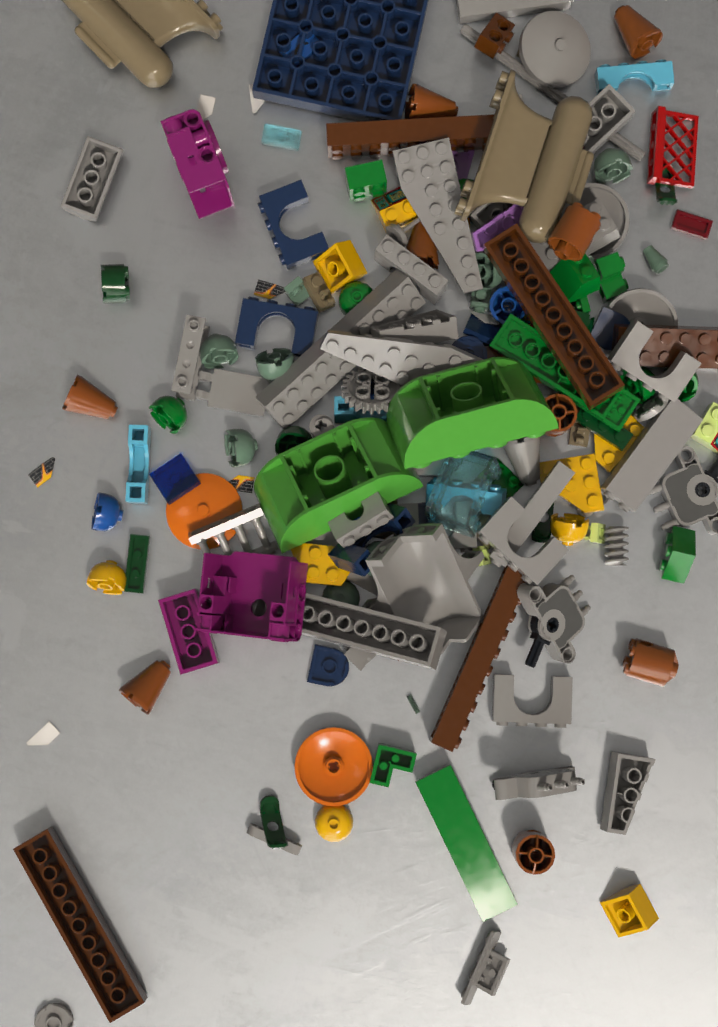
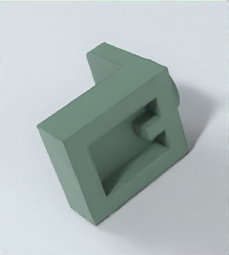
[284,276,310,307]
[469,290,491,313]

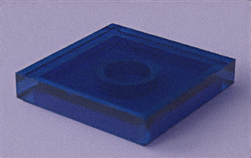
[149,453,201,505]

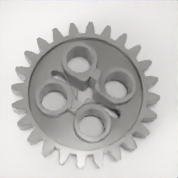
[341,367,402,415]

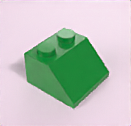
[550,254,600,303]

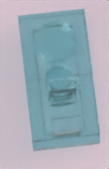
[261,124,302,151]

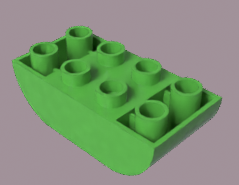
[386,357,559,469]
[254,417,424,554]

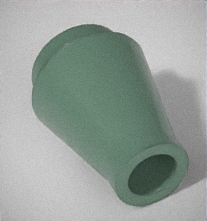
[643,245,669,274]

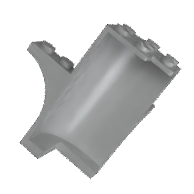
[362,523,484,654]

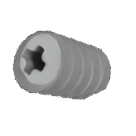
[309,414,335,438]
[604,526,629,566]

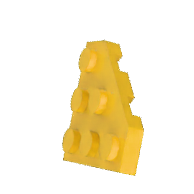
[593,415,645,473]
[540,454,604,513]

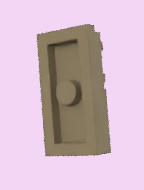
[302,272,336,313]
[568,407,590,447]

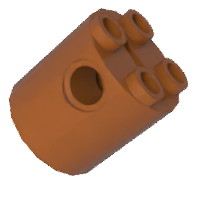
[548,202,601,261]
[545,393,578,437]
[622,638,679,687]
[512,829,555,875]

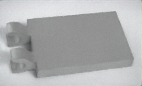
[195,368,271,417]

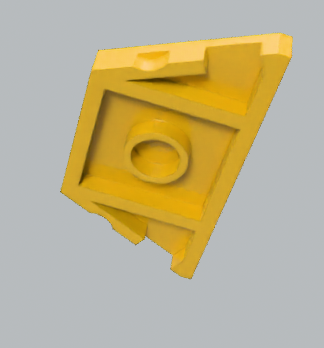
[291,543,351,587]

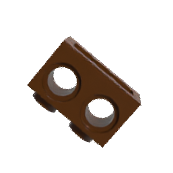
[474,13,515,59]

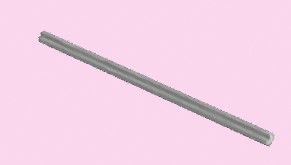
[460,24,645,161]

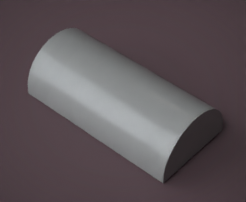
[60,136,123,221]

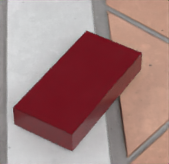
[670,209,713,240]

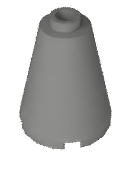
[503,437,540,486]

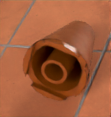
[614,5,663,59]
[405,84,458,119]
[406,221,439,269]
[62,374,118,419]
[119,660,171,715]

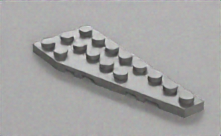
[393,138,483,294]
[320,330,484,386]

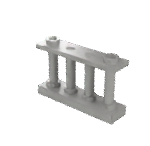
[171,315,210,401]
[188,503,278,556]

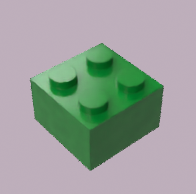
[345,160,387,201]

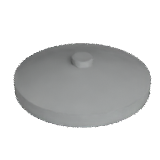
[519,11,591,88]
[560,183,630,260]
[607,288,678,353]

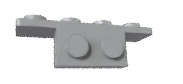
[461,930,511,1005]

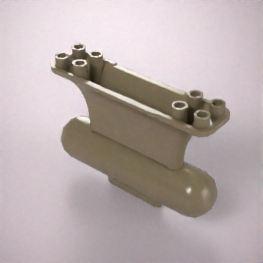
[61,0,223,88]
[454,70,594,243]

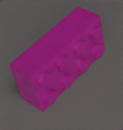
[158,588,220,675]

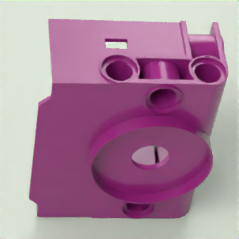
[160,109,235,219]
[195,551,308,642]

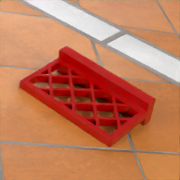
[647,106,699,189]

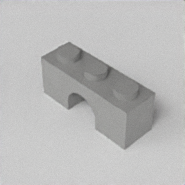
[327,492,394,548]

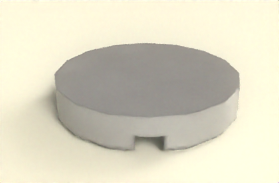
[632,393,669,422]
[34,1003,74,1027]

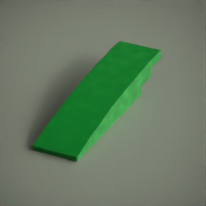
[489,314,641,432]
[415,765,518,922]

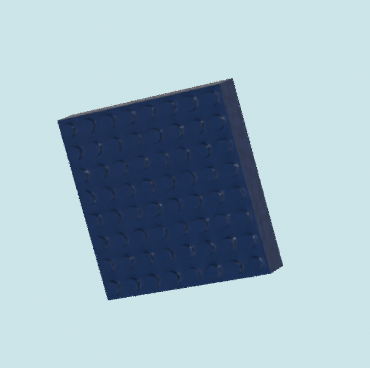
[252,0,429,122]

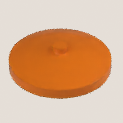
[166,473,243,550]
[295,727,373,806]

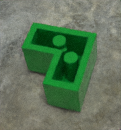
[594,252,629,304]
[659,526,696,584]
[370,743,417,788]

